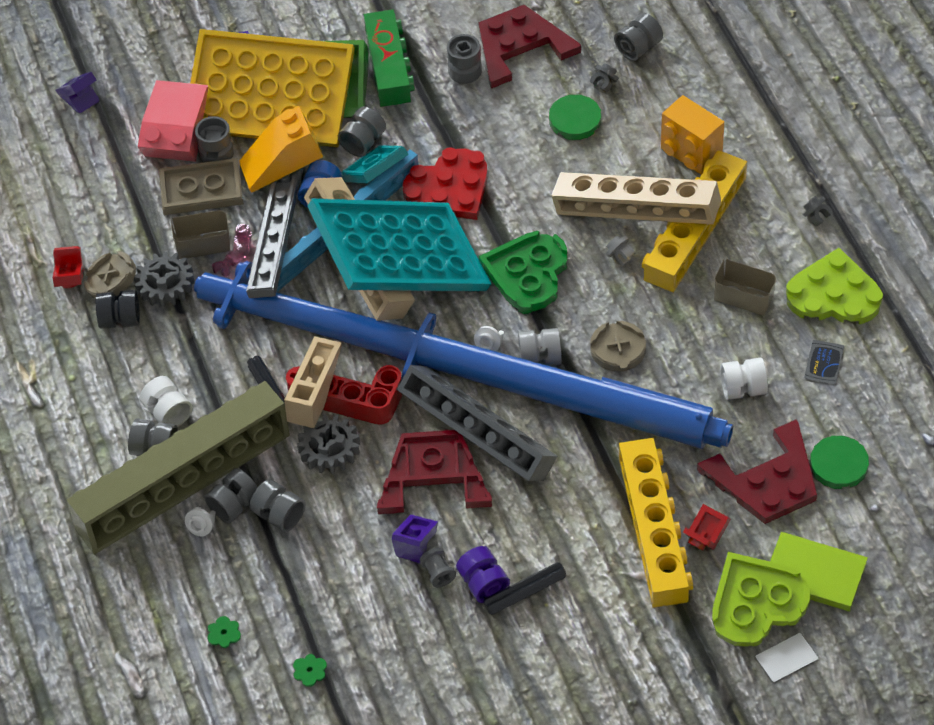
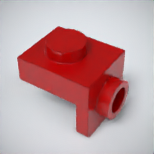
[52,246,84,288]
[683,504,731,551]

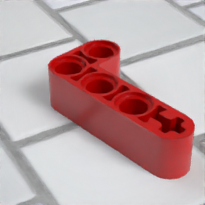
[286,365,403,425]

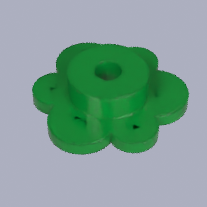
[207,616,241,648]
[293,654,327,687]

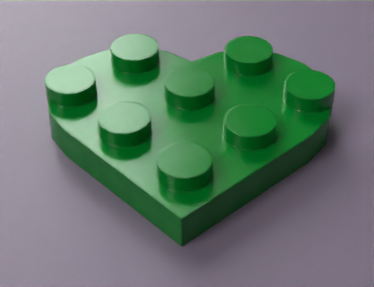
[479,231,567,314]

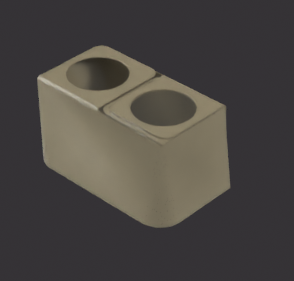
[170,210,231,259]
[714,259,776,316]

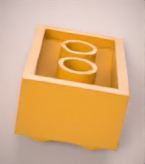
[239,106,323,193]

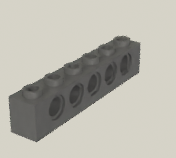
[397,365,558,481]

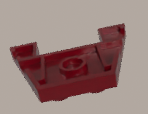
[478,5,581,89]
[697,419,817,524]
[377,430,492,515]

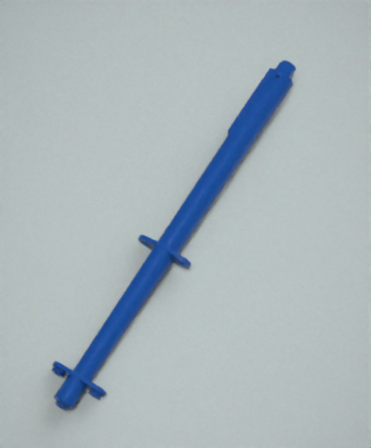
[194,261,734,449]

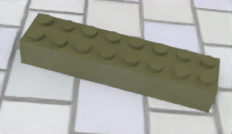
[66,381,290,555]

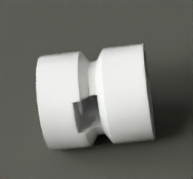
[720,357,768,400]
[140,376,193,427]

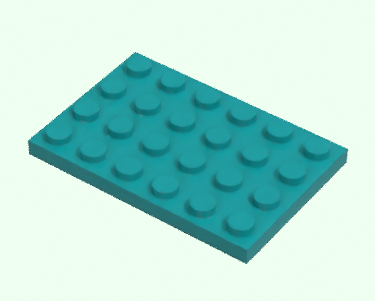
[307,198,491,291]

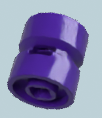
[456,546,510,603]

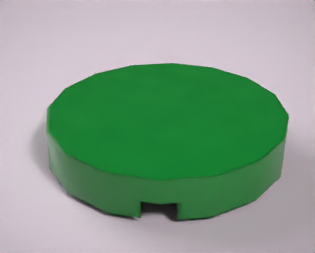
[549,95,601,140]
[810,436,869,489]

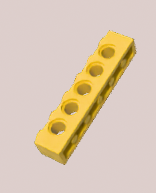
[641,150,747,293]
[619,438,693,608]

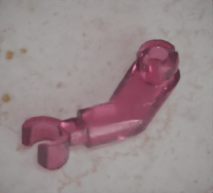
[212,224,252,277]

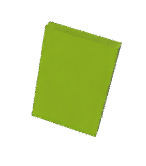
[770,532,868,612]

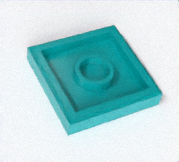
[341,145,409,183]

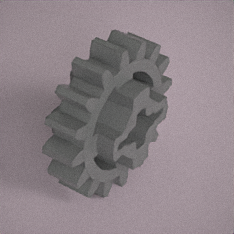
[134,252,195,307]
[297,414,360,474]

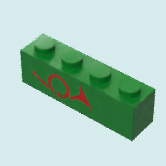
[363,9,415,107]

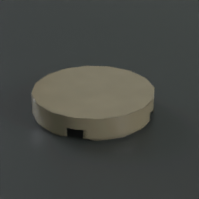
[84,251,136,299]
[590,321,646,371]

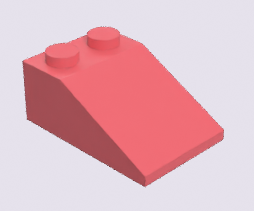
[138,80,208,162]

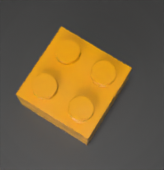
[661,95,724,175]

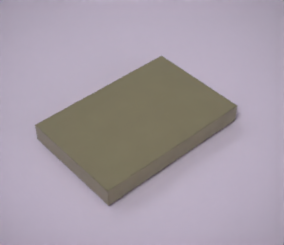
[159,158,244,215]

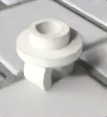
[474,326,504,351]
[185,507,216,536]

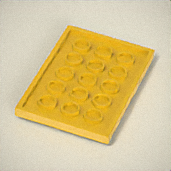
[190,29,354,147]

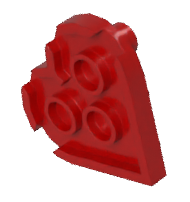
[403,147,487,220]

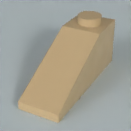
[284,336,342,428]

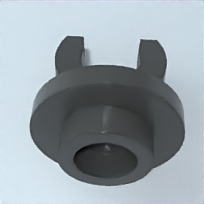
[590,63,619,92]
[802,196,833,226]

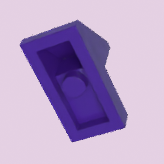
[55,72,99,113]
[391,514,438,563]

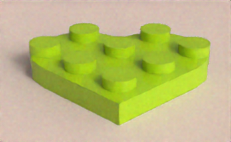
[786,248,883,324]
[712,552,810,647]

